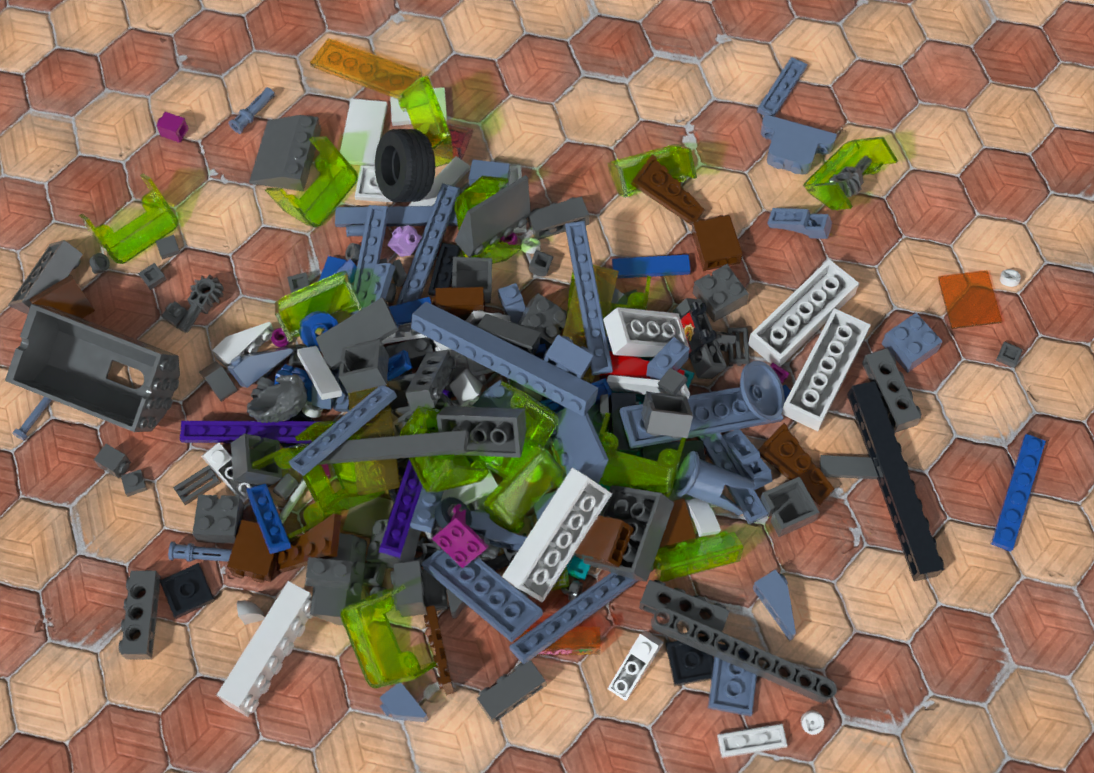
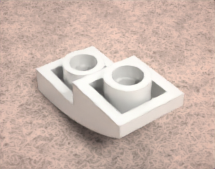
[685,498,721,537]

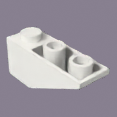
[212,322,274,367]
[201,443,255,502]
[608,630,664,701]

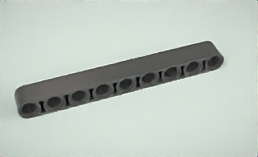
[651,608,837,703]

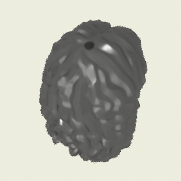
[247,374,307,423]

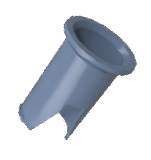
[674,451,755,516]

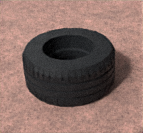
[375,129,436,202]

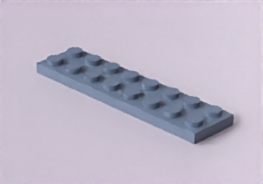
[619,387,783,449]

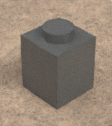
[94,444,131,478]

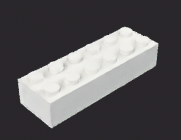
[748,259,859,367]
[782,308,871,431]
[502,468,612,602]
[217,581,313,717]

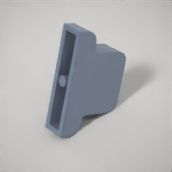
[760,114,837,175]

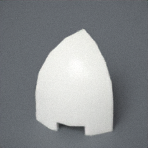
[237,600,265,625]

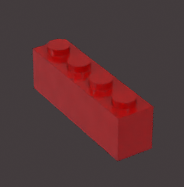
[600,351,685,380]

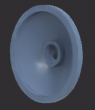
[740,361,784,421]

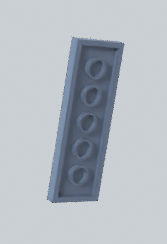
[422,550,543,642]

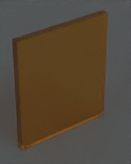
[938,271,1002,329]

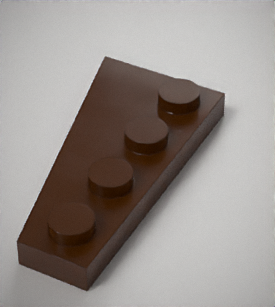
[631,154,705,225]
[758,423,834,505]
[276,513,341,573]
[424,605,454,695]

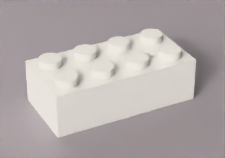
[603,307,689,358]

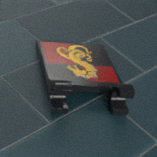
[680,302,717,358]

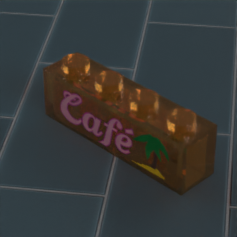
[513,627,601,656]

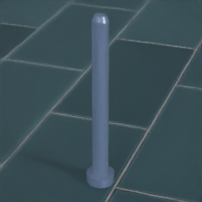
[12,371,67,441]

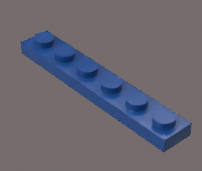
[991,434,1046,552]

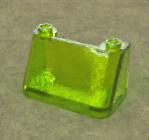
[400,406,489,493]

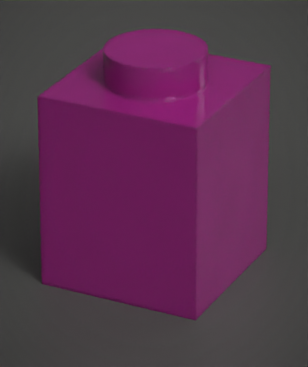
[156,112,189,143]

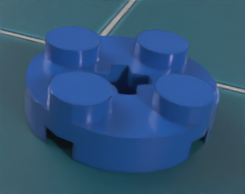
[299,311,338,351]

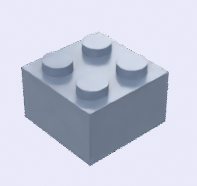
[882,313,943,373]
[544,335,594,379]

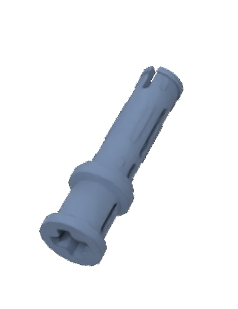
[229,87,275,134]
[168,541,232,562]

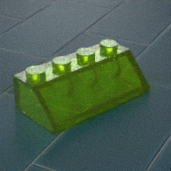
[653,531,744,582]

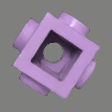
[387,225,422,257]

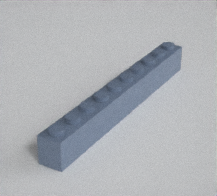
[411,302,598,416]

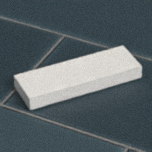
[717,724,788,758]

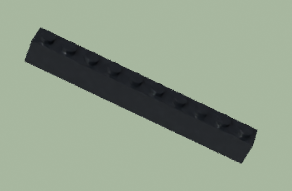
[847,381,944,582]

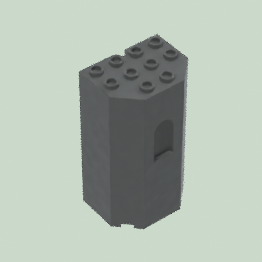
[5,304,180,432]

